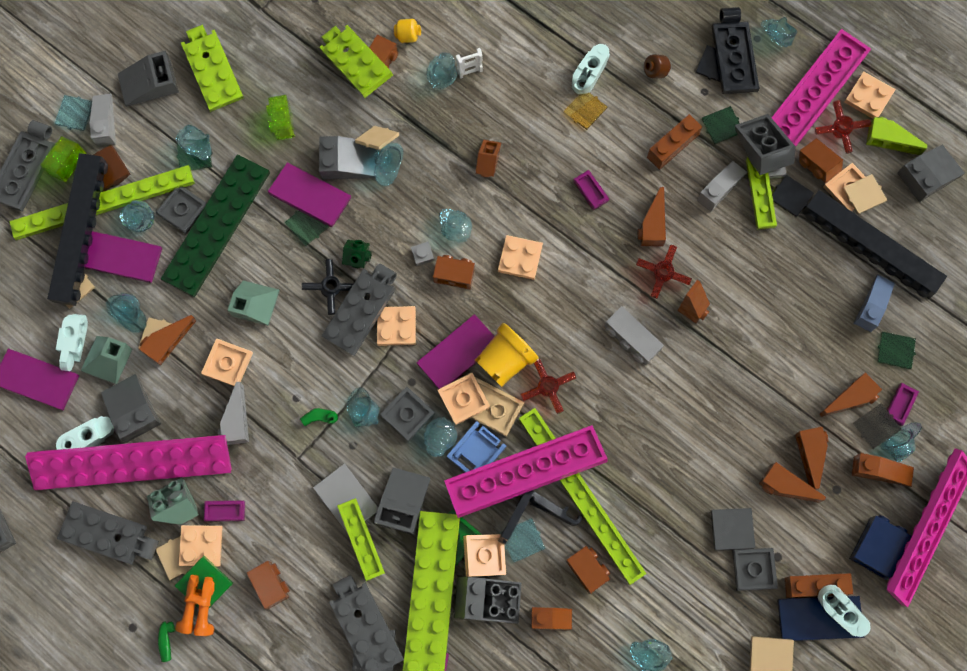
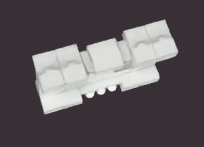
[456,48,483,79]

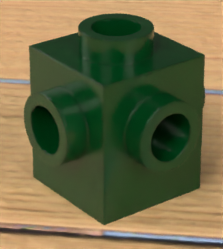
[342,240,372,269]

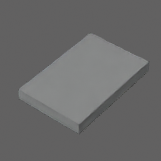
[313,463,378,534]

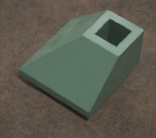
[227,280,280,326]
[81,336,133,384]
[147,478,199,525]

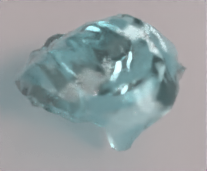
[761,17,797,47]
[426,52,457,89]
[176,124,212,161]
[119,200,154,232]
[439,209,472,243]
[424,416,457,457]
[630,639,673,671]

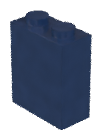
[849,515,912,580]

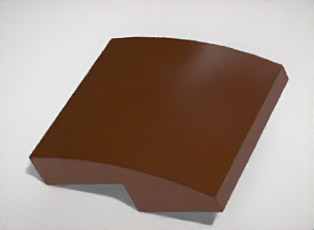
[93,145,130,193]

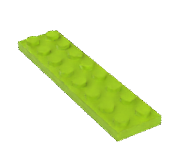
[403,511,460,671]

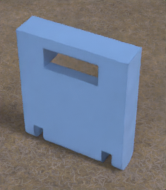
[447,421,507,473]

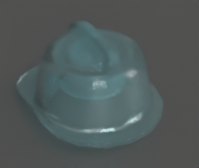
[373,142,404,186]
[106,293,147,332]
[347,387,379,427]
[880,422,922,462]

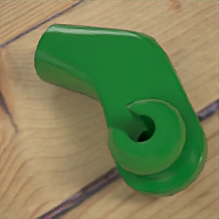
[300,408,338,426]
[158,621,175,662]

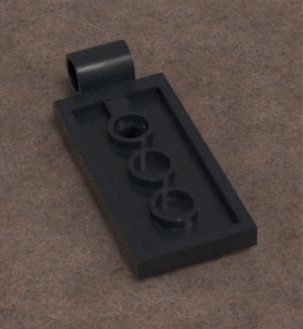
[711,7,760,94]

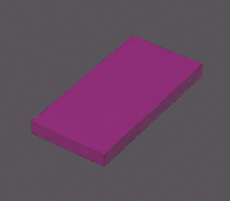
[268,162,351,227]
[84,231,163,283]
[417,314,495,389]
[0,348,80,411]

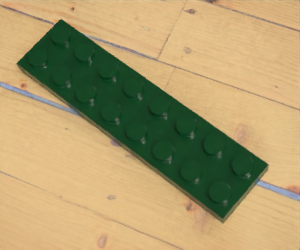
[161,154,270,298]

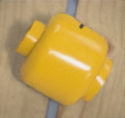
[394,19,421,43]

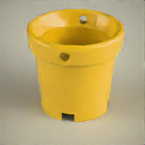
[475,323,539,387]

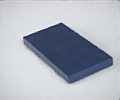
[777,596,865,641]

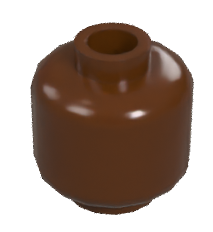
[644,54,671,79]

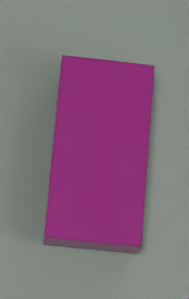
[573,170,609,211]
[884,383,919,426]
[204,500,245,522]

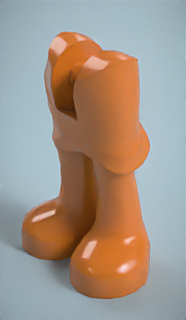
[175,575,215,636]

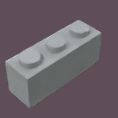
[604,306,664,365]

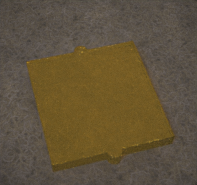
[564,92,608,130]

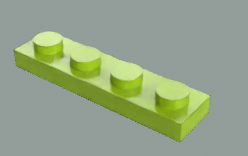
[746,157,777,230]
[337,498,385,581]

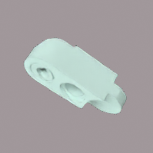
[572,44,610,95]
[56,314,88,371]
[56,416,115,450]
[818,585,871,637]

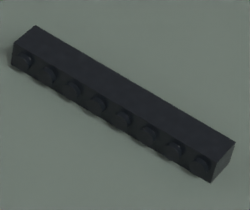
[47,153,108,306]
[802,190,947,299]

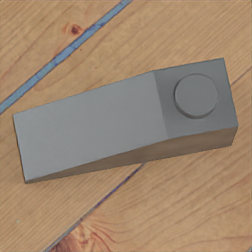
[90,93,116,147]
[697,161,747,212]
[218,382,249,445]

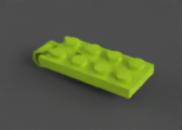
[181,24,244,112]
[320,25,393,98]

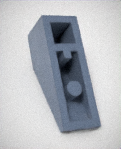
[853,274,895,332]

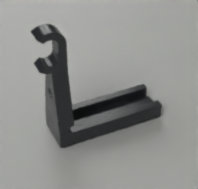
[498,490,583,545]

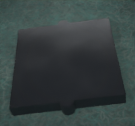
[696,45,720,82]
[772,175,814,217]

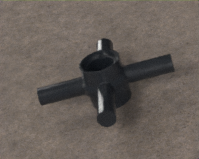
[301,259,354,315]

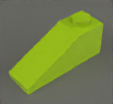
[866,117,927,155]

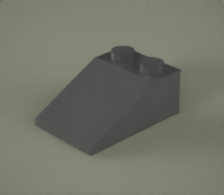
[735,114,796,175]
[319,136,377,180]
[897,144,965,203]
[101,374,161,443]

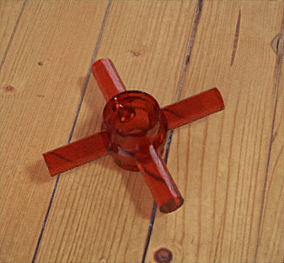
[815,100,871,154]
[636,245,692,299]
[520,359,576,414]

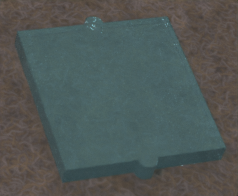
[55,95,92,131]
[500,518,545,563]

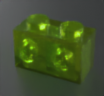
[266,95,295,140]
[40,136,86,182]

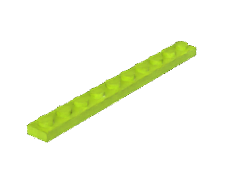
[9,165,195,240]
[519,408,646,585]

